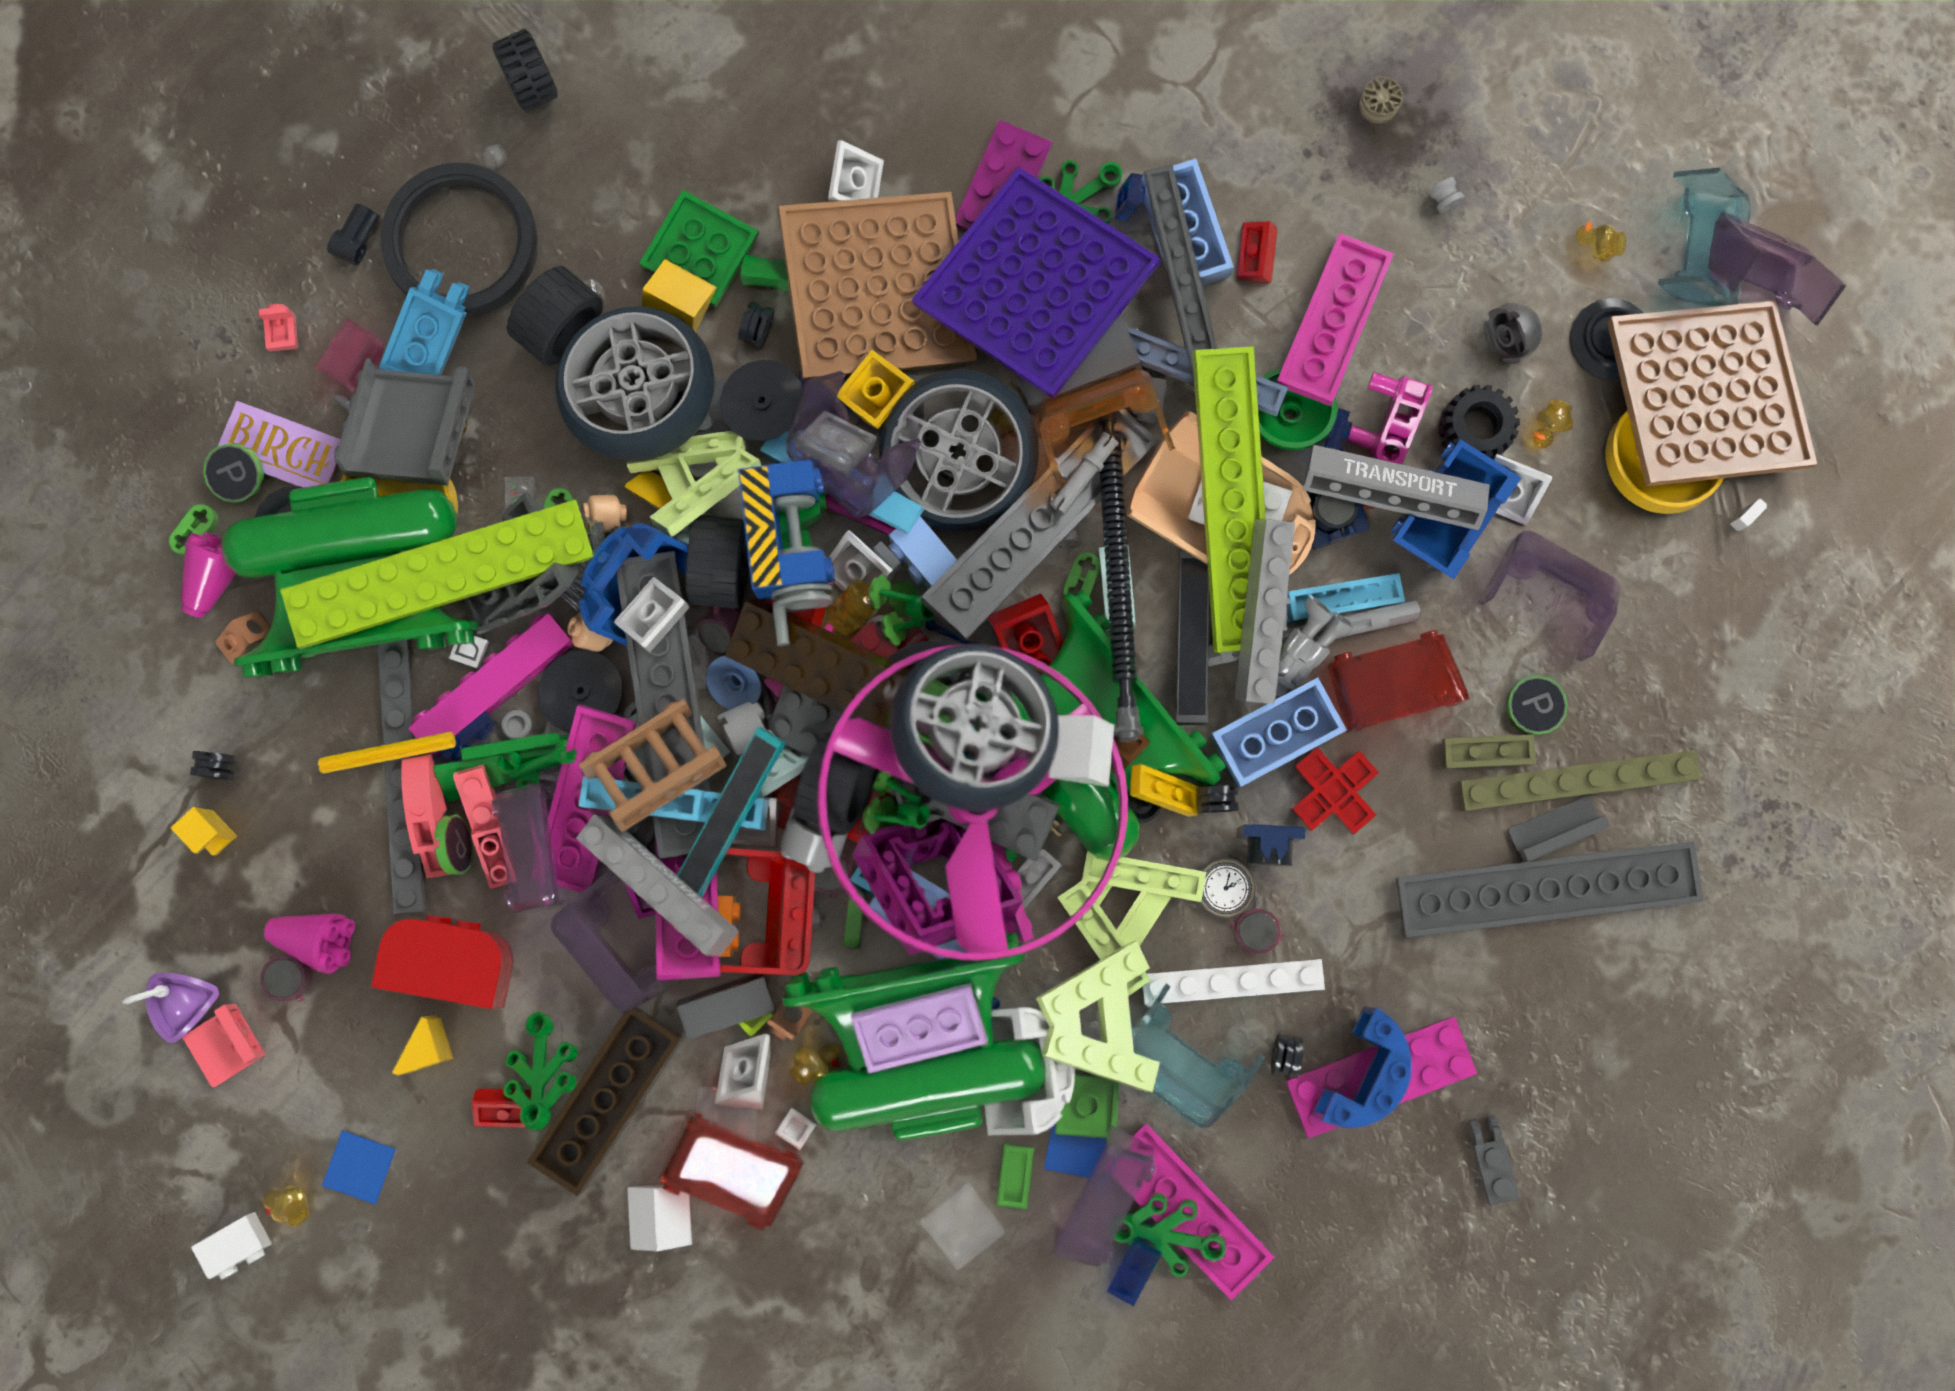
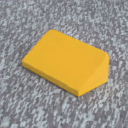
[624,471,672,510]

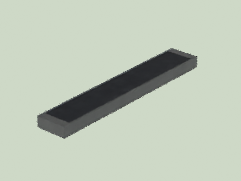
[1177,551,1210,725]

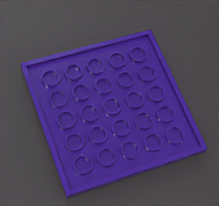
[912,167,1161,399]

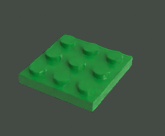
[639,189,759,308]

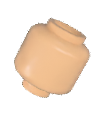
[582,495,626,533]
[568,612,613,652]

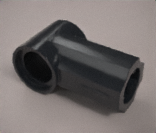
[327,203,380,266]

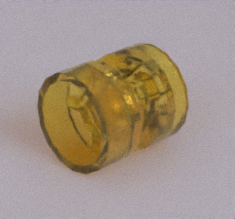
[826,580,882,636]

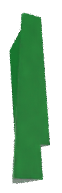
[740,255,789,291]
[433,733,570,802]

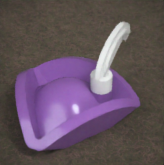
[122,972,219,1043]

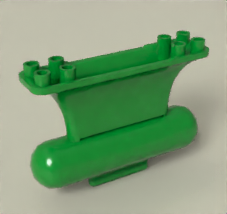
[221,477,479,678]
[967,590,1226,861]
[782,932,1046,1141]

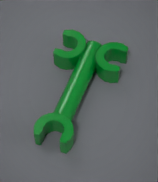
[496,740,577,791]

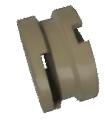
[1359,76,1403,124]

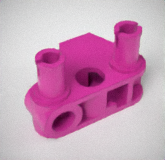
[1346,371,1433,465]

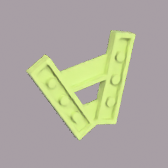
[627,431,761,537]
[1057,851,1206,996]
[1036,941,1160,1092]

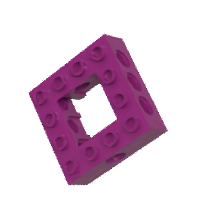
[852,818,1023,956]

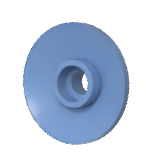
[706,655,762,709]

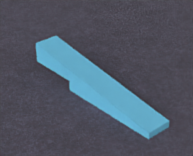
[760,432,924,534]
[1287,573,1405,625]
[579,776,769,830]

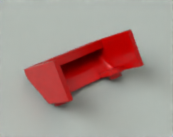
[720,848,815,975]

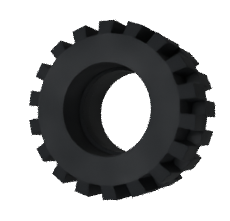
[493,28,558,112]
[1439,385,1520,459]

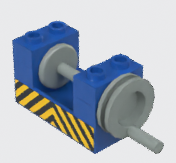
[738,459,835,646]

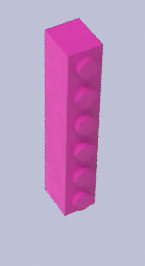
[408,613,574,758]

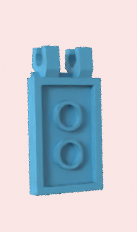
[379,269,470,375]

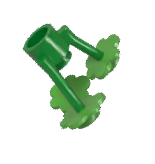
[868,575,936,646]
[863,770,930,834]

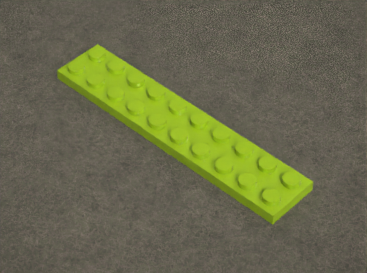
[1192,346,1266,653]
[280,500,594,649]

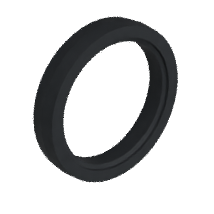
[381,162,538,317]

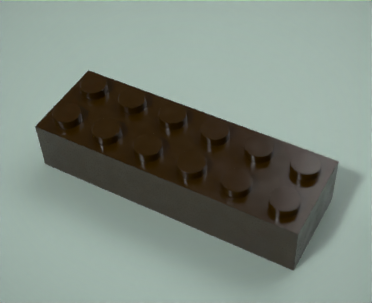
[725,599,911,730]
[526,1005,685,1197]

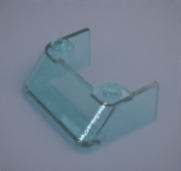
[1658,167,1751,306]
[1131,983,1265,1128]

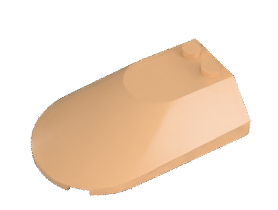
[1126,411,1316,575]

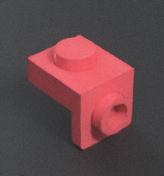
[258,304,299,352]

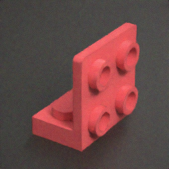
[183,1004,266,1087]

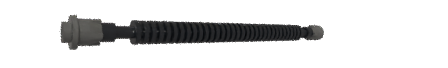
[1094,385,1143,742]

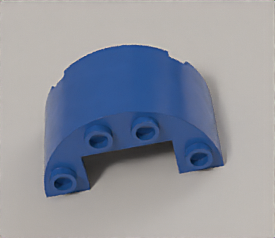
[1390,439,1522,579]
[579,523,688,646]
[1311,1006,1412,1128]

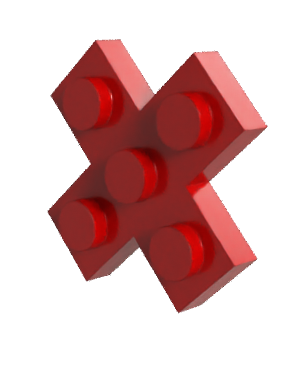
[1291,747,1379,835]

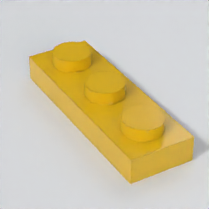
[1130,764,1199,817]

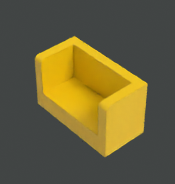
[171,807,237,856]

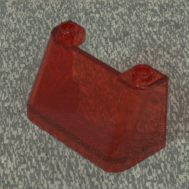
[1328,630,1470,734]
[659,1109,804,1230]

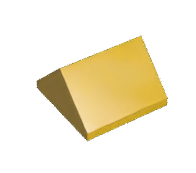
[642,260,717,332]
[835,350,915,429]
[392,1015,453,1076]

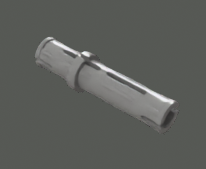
[1049,432,1119,515]

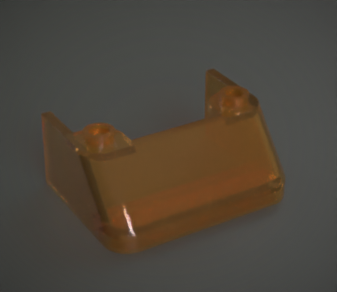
[1038,370,1175,488]

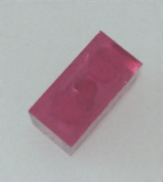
[315,318,384,392]

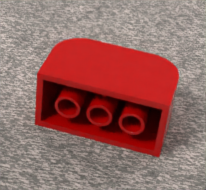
[371,915,513,1009]

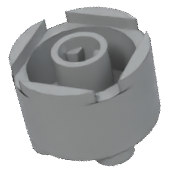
[716,701,774,761]
[780,807,848,873]

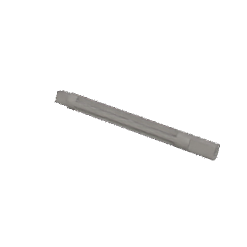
[1208,600,1420,667]

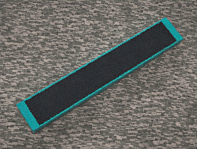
[677,727,786,898]

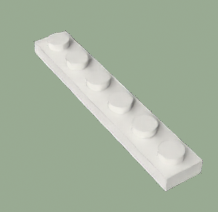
[1142,959,1325,1005]

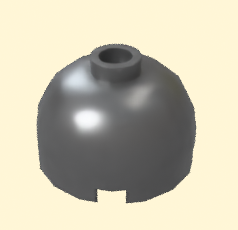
[1484,302,1543,364]

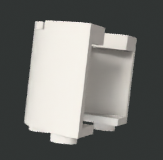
[985,1008,1075,1135]

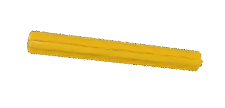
[318,732,456,774]

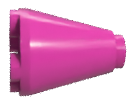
[180,532,237,618]
[264,914,355,974]

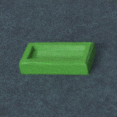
[997,1143,1034,1209]

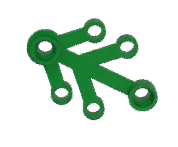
[1039,160,1122,224]
[503,1012,578,1131]
[1108,1193,1226,1277]

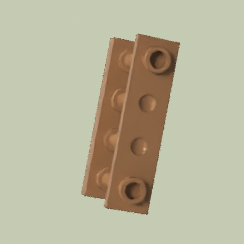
[579,699,727,832]

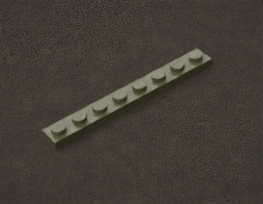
[1458,750,1701,811]

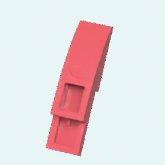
[401,753,449,879]
[453,764,519,889]

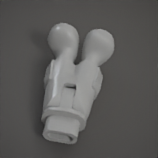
[1276,596,1354,697]

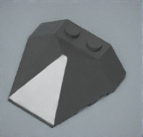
[462,492,580,634]

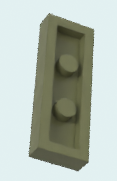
[1442,734,1536,769]

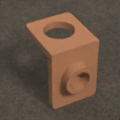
[216,611,270,665]
[767,1002,813,1041]

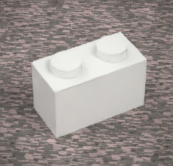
[191,1212,272,1280]

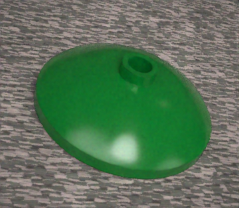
[1258,367,1337,450]

